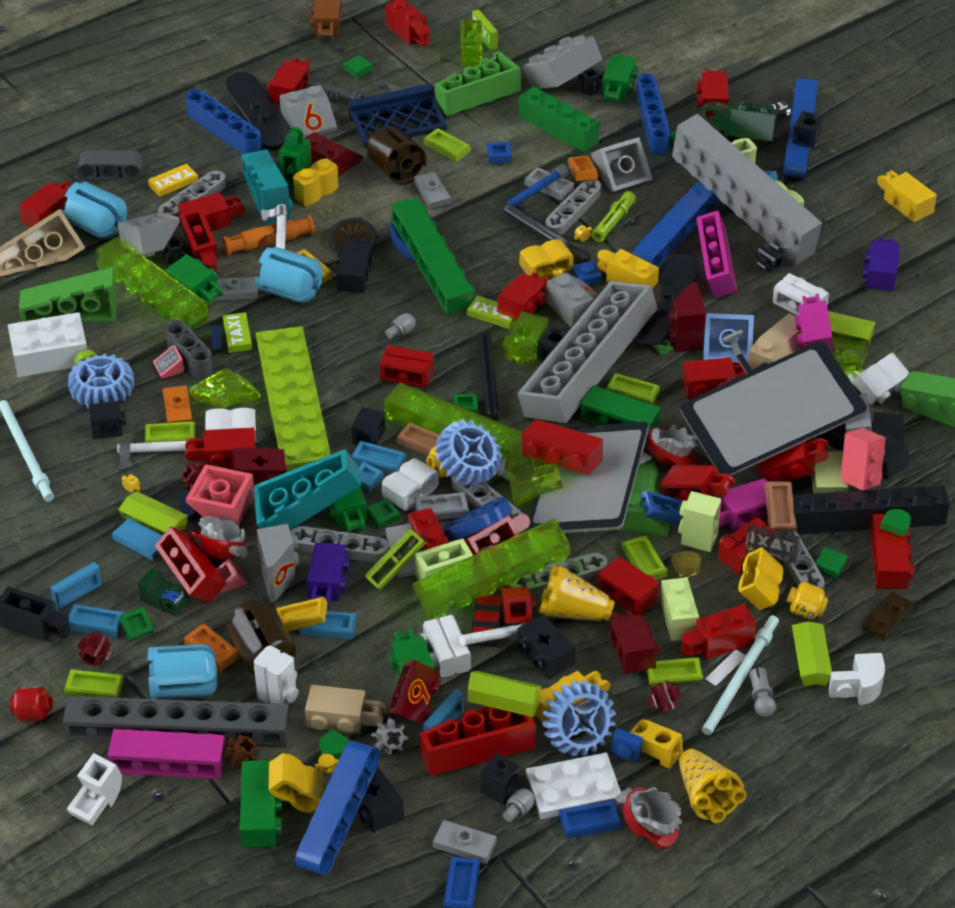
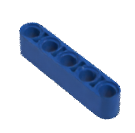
[636,73,670,155]
[186,89,262,154]
[295,741,380,875]

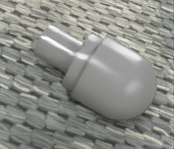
[385,313,416,339]
[503,789,535,822]

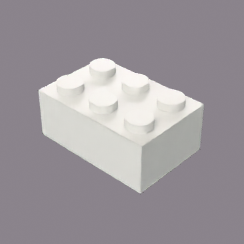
[8,312,87,377]

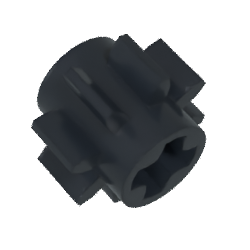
[578,68,603,95]
[161,238,191,265]
[756,242,785,272]

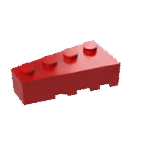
[420,706,536,776]

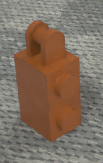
[310,0,341,40]

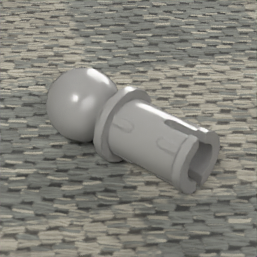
[749,668,776,717]

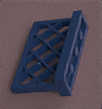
[348,83,447,147]

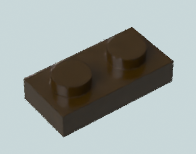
[862,591,914,641]

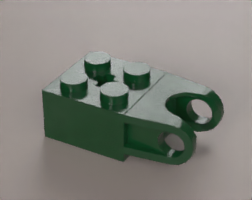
[698,101,779,141]

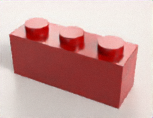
[522,419,603,475]
[870,514,914,589]
[155,526,226,603]

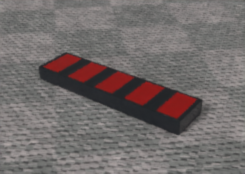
[470,560,507,647]

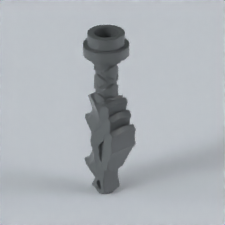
[306,81,365,100]

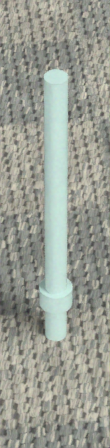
[0,400,54,502]
[702,615,779,735]

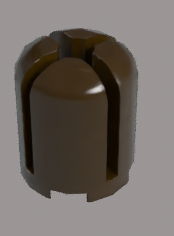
[367,126,427,185]
[226,600,296,675]

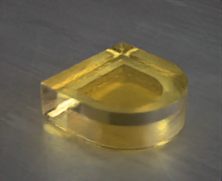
[671,551,701,578]

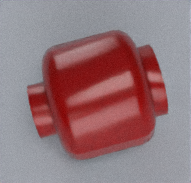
[10,686,53,722]

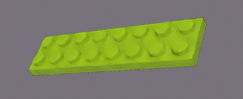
[255,326,331,472]

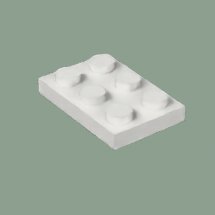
[525,753,621,820]

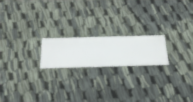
[705,650,746,686]

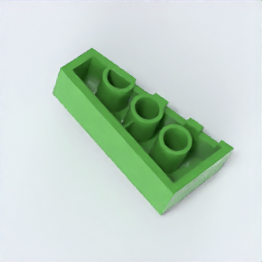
[435,51,521,116]
[19,267,117,323]
[900,371,955,427]

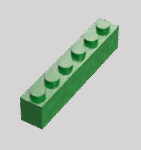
[391,196,475,315]

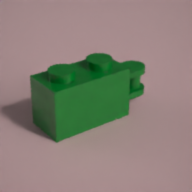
[602,54,639,103]
[279,127,312,189]
[165,254,224,305]
[327,487,367,533]
[388,628,438,693]

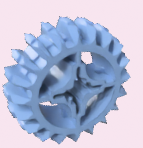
[68,353,134,409]
[434,419,503,487]
[541,681,616,756]

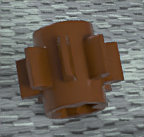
[223,735,259,771]

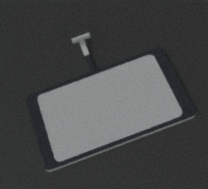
[680,329,867,476]
[497,422,649,535]

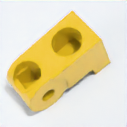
[630,719,683,769]

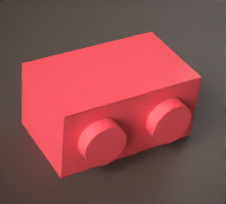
[840,428,886,490]

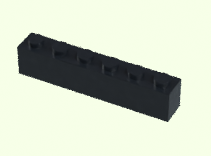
[793,485,950,535]

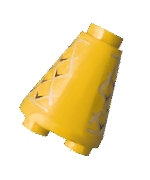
[538,565,615,621]
[679,749,747,823]

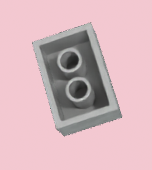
[522,35,603,89]

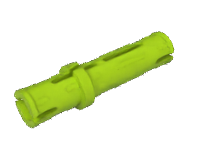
[591,191,636,242]

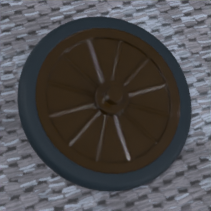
[329,218,377,254]

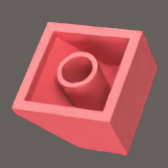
[186,464,255,526]

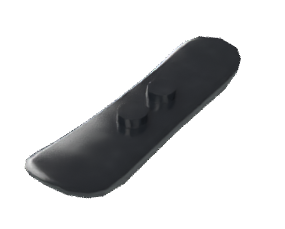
[225,72,291,148]
[631,254,699,345]

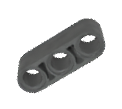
[77,150,144,180]
[165,320,213,379]

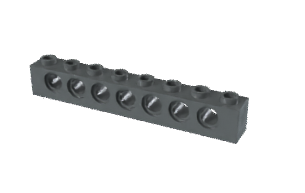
[63,696,290,748]

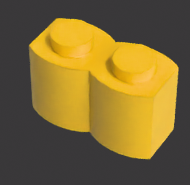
[293,158,339,206]
[519,239,574,278]
[738,547,783,610]
[269,753,324,813]

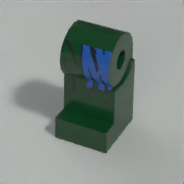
[138,568,192,615]

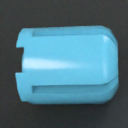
[61,181,128,239]
[255,246,322,303]
[148,644,217,700]

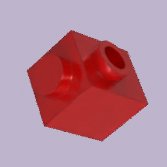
[501,586,536,623]

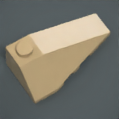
[0,209,85,277]
[748,313,803,370]

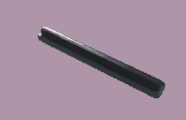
[503,204,591,264]
[479,332,499,421]

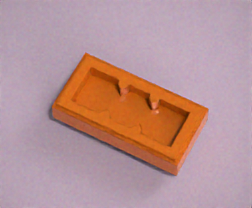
[568,156,598,181]
[162,385,192,423]
[184,623,240,672]

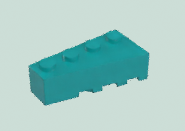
[241,150,293,226]
[254,449,361,530]

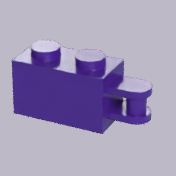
[862,236,900,291]
[307,542,351,609]

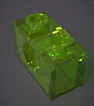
[460,20,482,67]
[503,312,549,366]

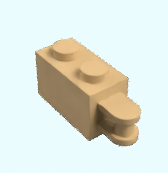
[305,685,386,734]

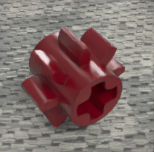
[182,461,205,491]
[77,632,113,666]
[646,680,682,713]

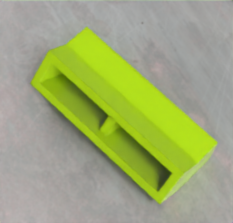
[828,311,876,347]
[118,491,188,536]
[365,528,426,590]
[792,621,832,687]
[468,671,541,717]

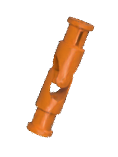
[222,215,315,256]

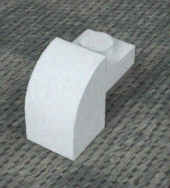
[828,653,885,705]
[67,753,122,826]

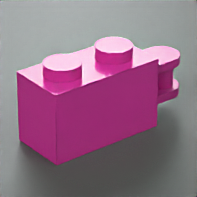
[794,293,834,353]
[719,478,768,531]

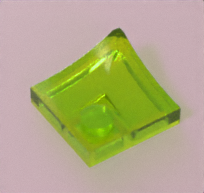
[832,335,869,371]
[189,368,261,409]
[506,457,563,508]

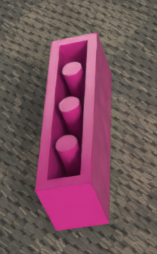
[696,211,737,299]
[107,729,226,779]

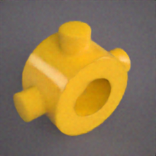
[574,225,592,242]
[121,474,141,493]
[315,753,339,775]

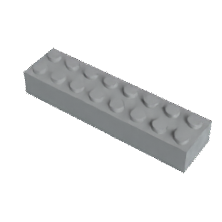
[672,114,822,266]
[517,281,657,423]

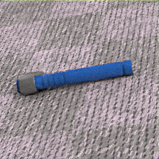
[507,164,570,206]

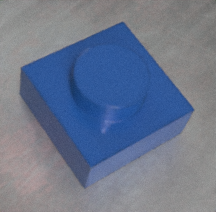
[487,142,512,164]
[572,261,602,285]
[612,728,643,763]

